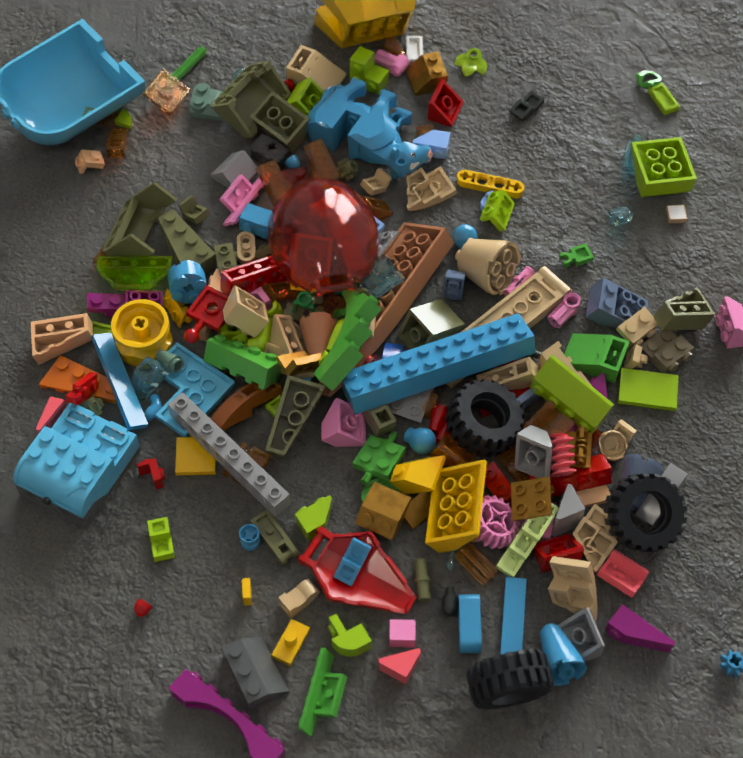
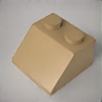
[223,285,269,338]

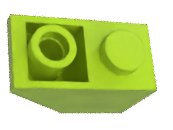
[295,495,332,541]

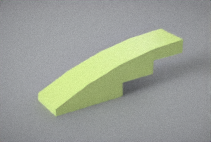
[495,502,559,577]

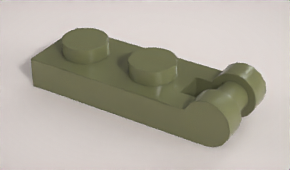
[250,510,299,566]

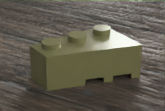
[653,287,715,331]

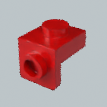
[136,458,166,490]

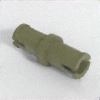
[414,558,431,602]

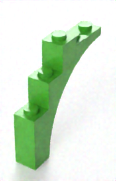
[313,288,382,391]

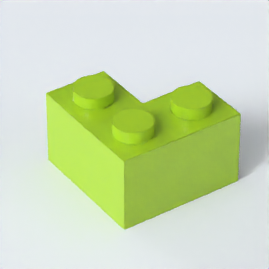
[350,46,389,95]

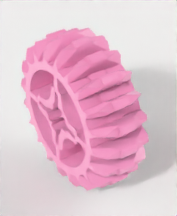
[477,495,520,549]

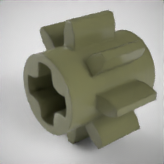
[336,158,358,181]
[81,395,104,416]

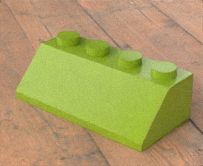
[530,354,614,434]

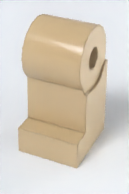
[278,579,320,619]

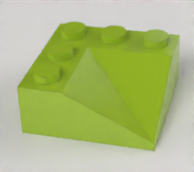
[631,137,697,197]

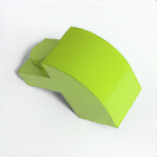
[327,614,372,657]

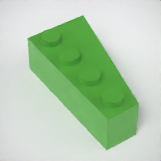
[203,335,282,390]

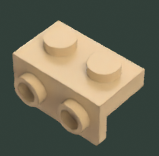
[616,307,658,350]

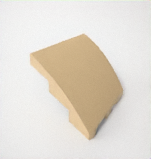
[407,166,458,211]
[572,504,618,573]
[548,556,597,622]

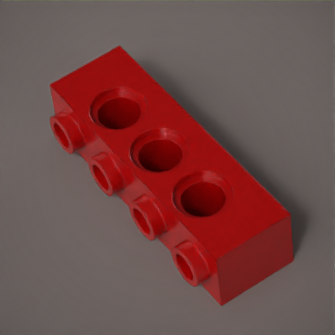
[220,251,291,296]

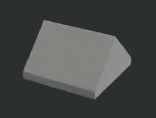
[210,150,259,188]
[551,484,585,537]
[558,607,605,661]

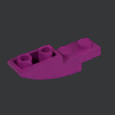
[86,290,163,317]

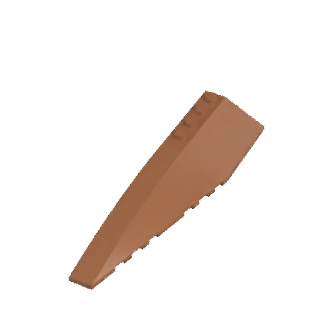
[318,222,454,397]

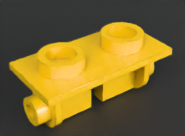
[163,289,193,328]

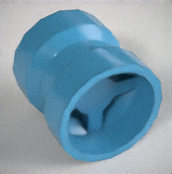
[239,524,261,551]

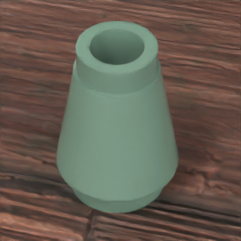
[155,349,184,373]

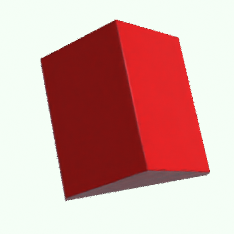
[428,79,464,127]
[533,533,584,573]

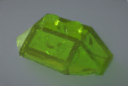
[96,256,173,290]

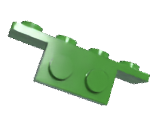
[299,648,347,737]

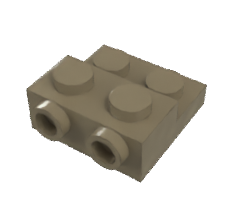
[640,330,694,374]

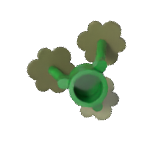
[283,289,327,321]

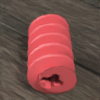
[549,433,576,477]

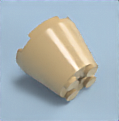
[455,238,521,295]

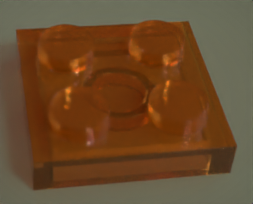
[142,68,191,116]

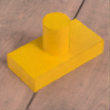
[272,619,310,667]

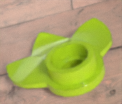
[454,48,487,78]

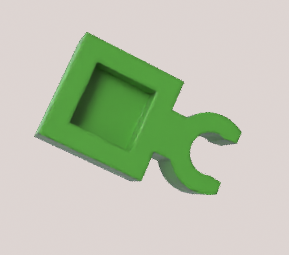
[559,243,594,268]

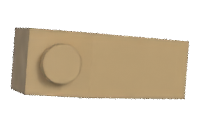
[476,357,539,390]

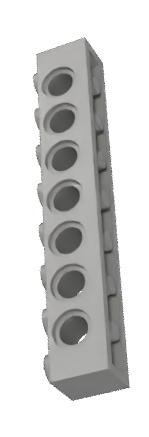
[168,392,291,517]

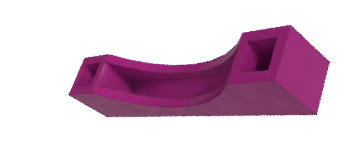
[168,669,286,758]

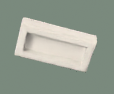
[406,36,423,65]

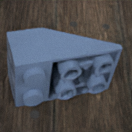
[586,278,648,328]

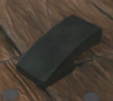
[509,90,545,121]

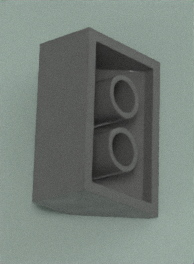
[221,637,289,712]

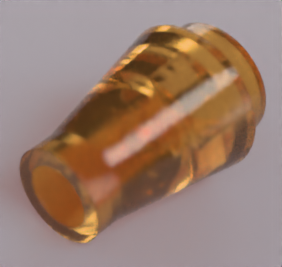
[384,36,406,56]

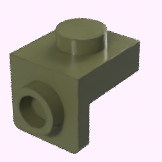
[179,196,210,224]

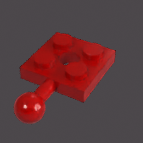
[184,285,229,344]

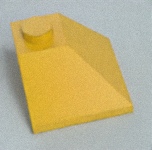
[390,455,446,495]

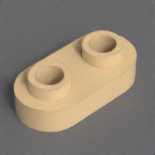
[237,231,256,264]

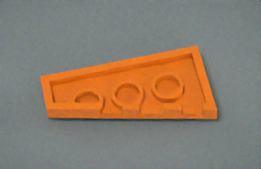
[39,355,117,404]

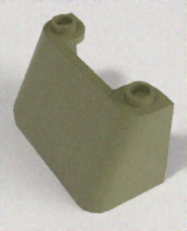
[211,61,291,138]

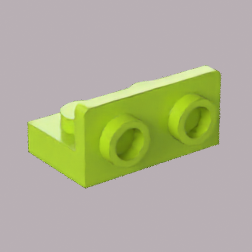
[480,190,515,232]

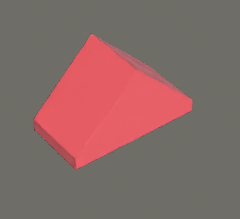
[378,648,421,684]

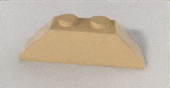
[270,314,318,378]

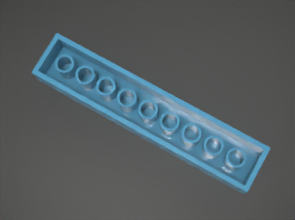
[341,313,536,414]

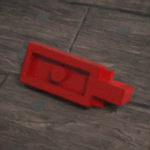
[65,372,99,405]

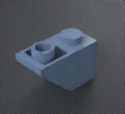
[443,269,466,300]

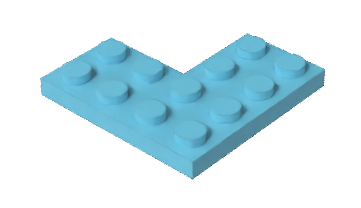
[152,342,236,437]

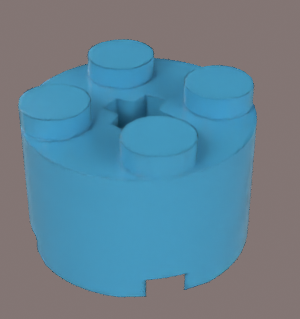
[168,260,207,304]

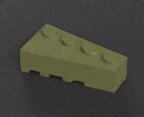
[265,375,326,459]

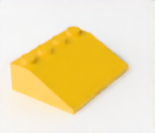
[425,459,487,553]

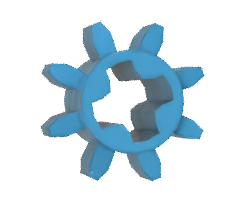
[719,649,743,678]

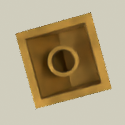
[406,51,448,96]
[355,482,412,540]

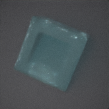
[608,206,633,225]

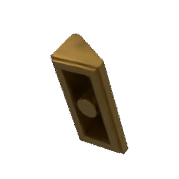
[403,491,432,530]

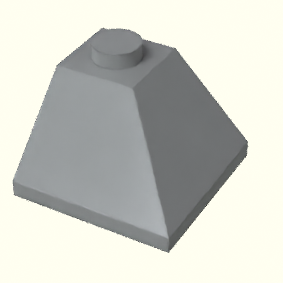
[514,425,552,478]

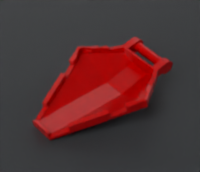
[297,526,417,615]

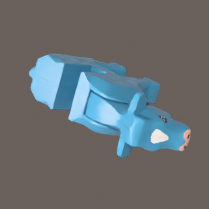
[307,77,432,180]

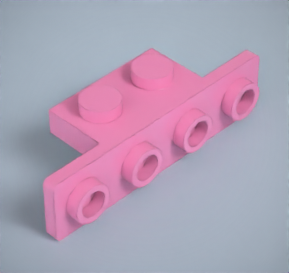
[219,173,270,227]

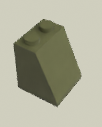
[397,299,465,350]

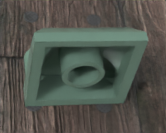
[189,83,224,121]

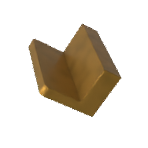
[276,350,322,376]

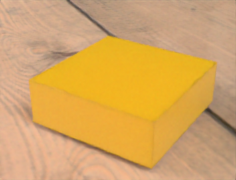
[242,578,252,606]

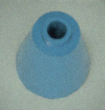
[540,623,587,686]

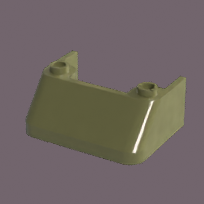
[102,182,177,263]

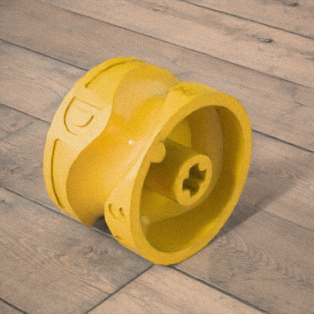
[111,299,173,368]

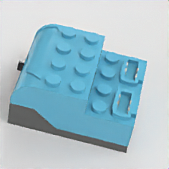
[13,403,141,529]

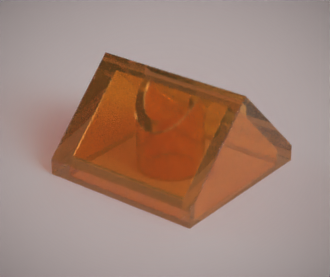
[429,432,476,468]

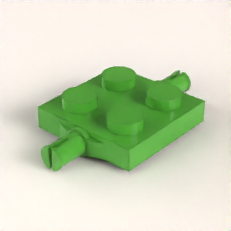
[352,431,406,485]

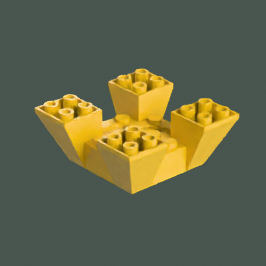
[314,0,416,48]

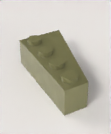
[158,208,217,274]

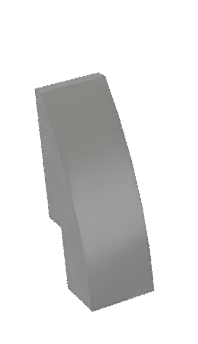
[635,463,688,527]

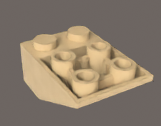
[286,45,347,92]

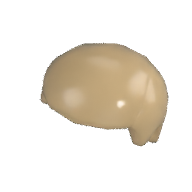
[597,430,628,461]

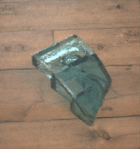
[356,254,406,299]

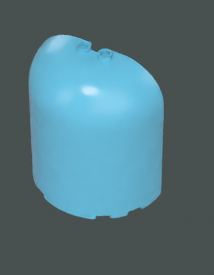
[0,19,145,145]

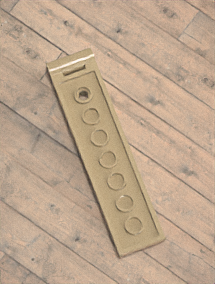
[446,266,572,388]

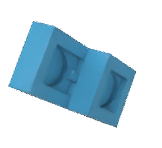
[333,537,372,586]

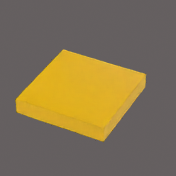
[175,437,216,476]

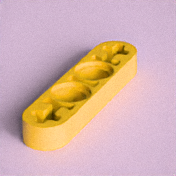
[457,170,524,198]

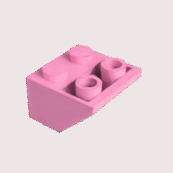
[715,297,743,349]

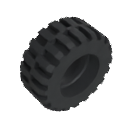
[446,379,525,458]
[604,473,688,552]
[466,649,554,710]

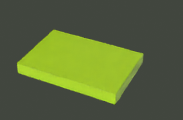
[618,368,679,411]

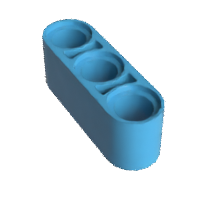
[458,594,482,654]

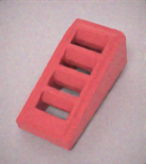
[36,397,67,434]

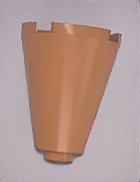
[299,312,337,367]

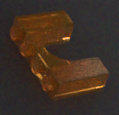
[256,138,340,209]

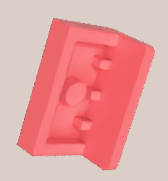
[597,549,649,598]

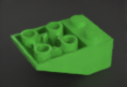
[564,333,630,383]

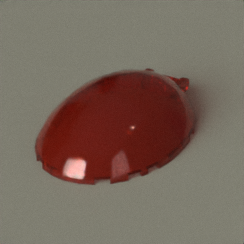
[268,177,379,297]

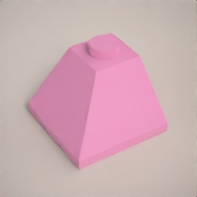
[321,398,366,447]

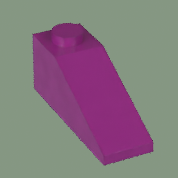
[605,604,676,653]

